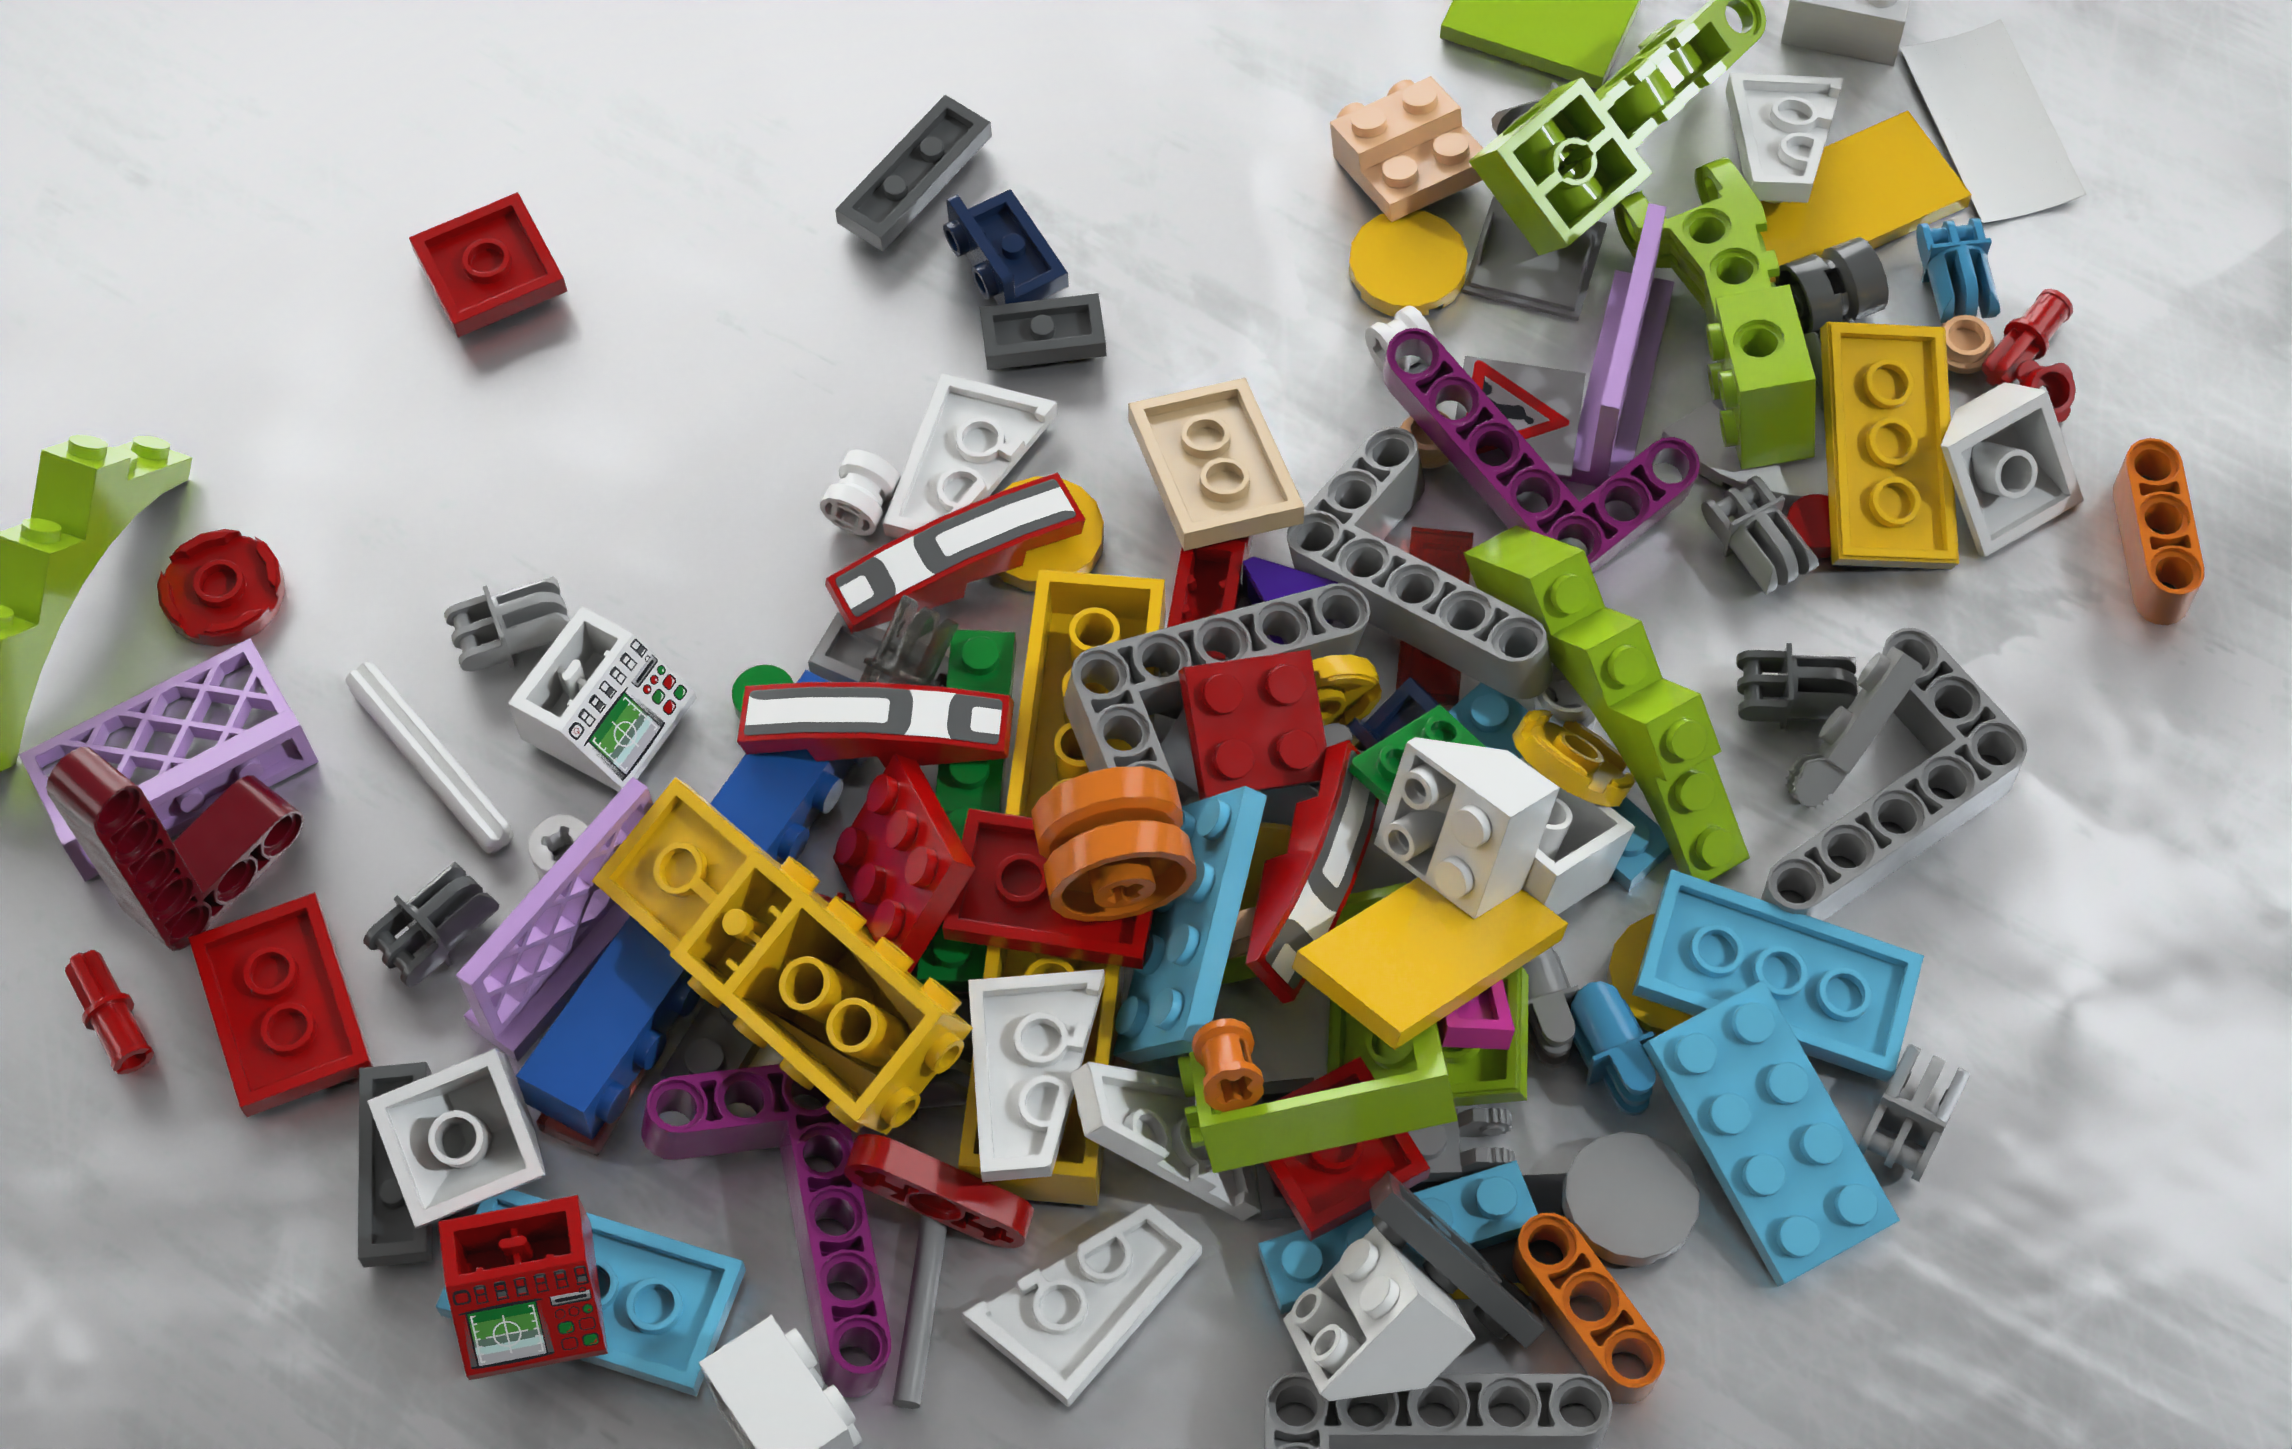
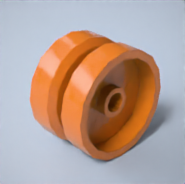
[1031,766,1196,922]

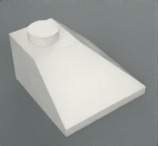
[1940,382,2084,557]
[367,1048,546,1229]

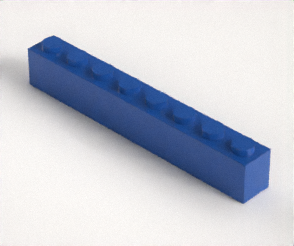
[516,670,868,1140]

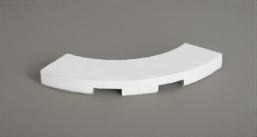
[1661,401,1828,506]

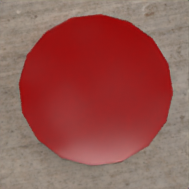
[157,529,286,647]

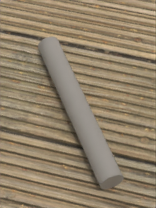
[893,1215,947,1409]

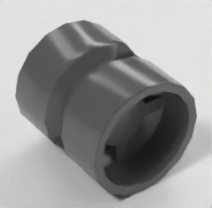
[1775,237,1889,335]

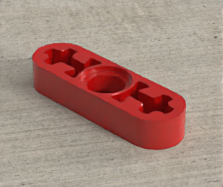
[844,1134,1034,1248]

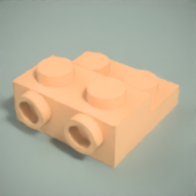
[1330,76,1483,222]

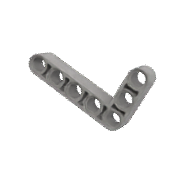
[1287,427,1553,700]
[1064,583,1371,781]
[1761,628,2027,921]
[1264,1373,1613,1449]

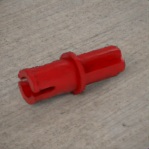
[1981,289,2073,386]
[65,950,154,1075]

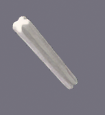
[345,662,514,854]

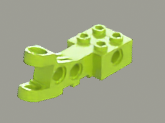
[1469,0,1766,256]
[1613,157,1816,470]

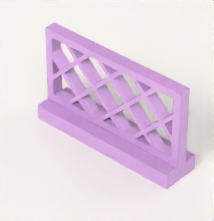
[1566,203,1674,487]
[19,638,319,882]
[456,777,653,1062]

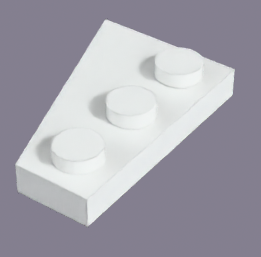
[1725,73,1844,203]
[883,373,1058,539]
[968,969,1105,1182]
[1070,1062,1261,1221]
[962,1203,1202,1408]

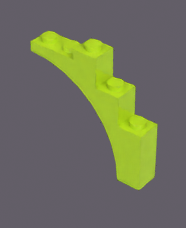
[0,435,192,772]
[1464,525,1750,881]

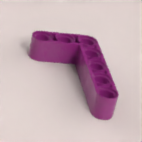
[1383,328,1700,574]
[641,1064,891,1398]

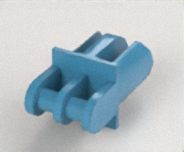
[1916,218,2000,323]
[1570,981,1656,1116]

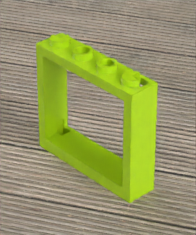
[1178,882,1458,1173]

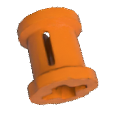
[1192,1018,1264,1112]

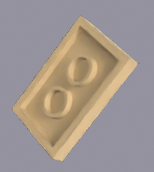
[1128,378,1304,551]

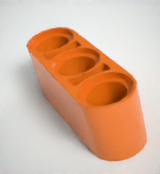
[2113,438,2204,625]
[1512,1213,1665,1404]

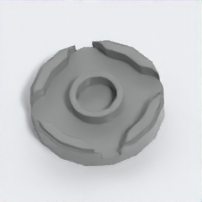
[1562,1132,1700,1267]

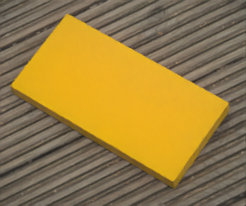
[1760,110,1972,282]
[1820,322,1959,570]
[1292,877,1568,1050]

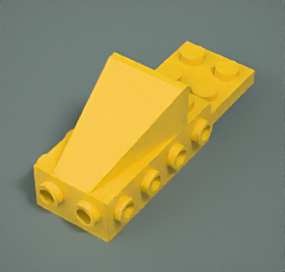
[592,777,973,1135]

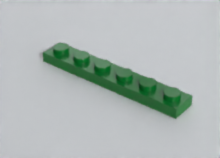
[917,629,1017,992]

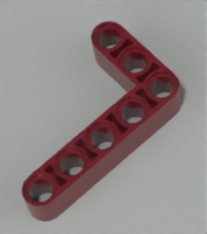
[46,747,304,951]

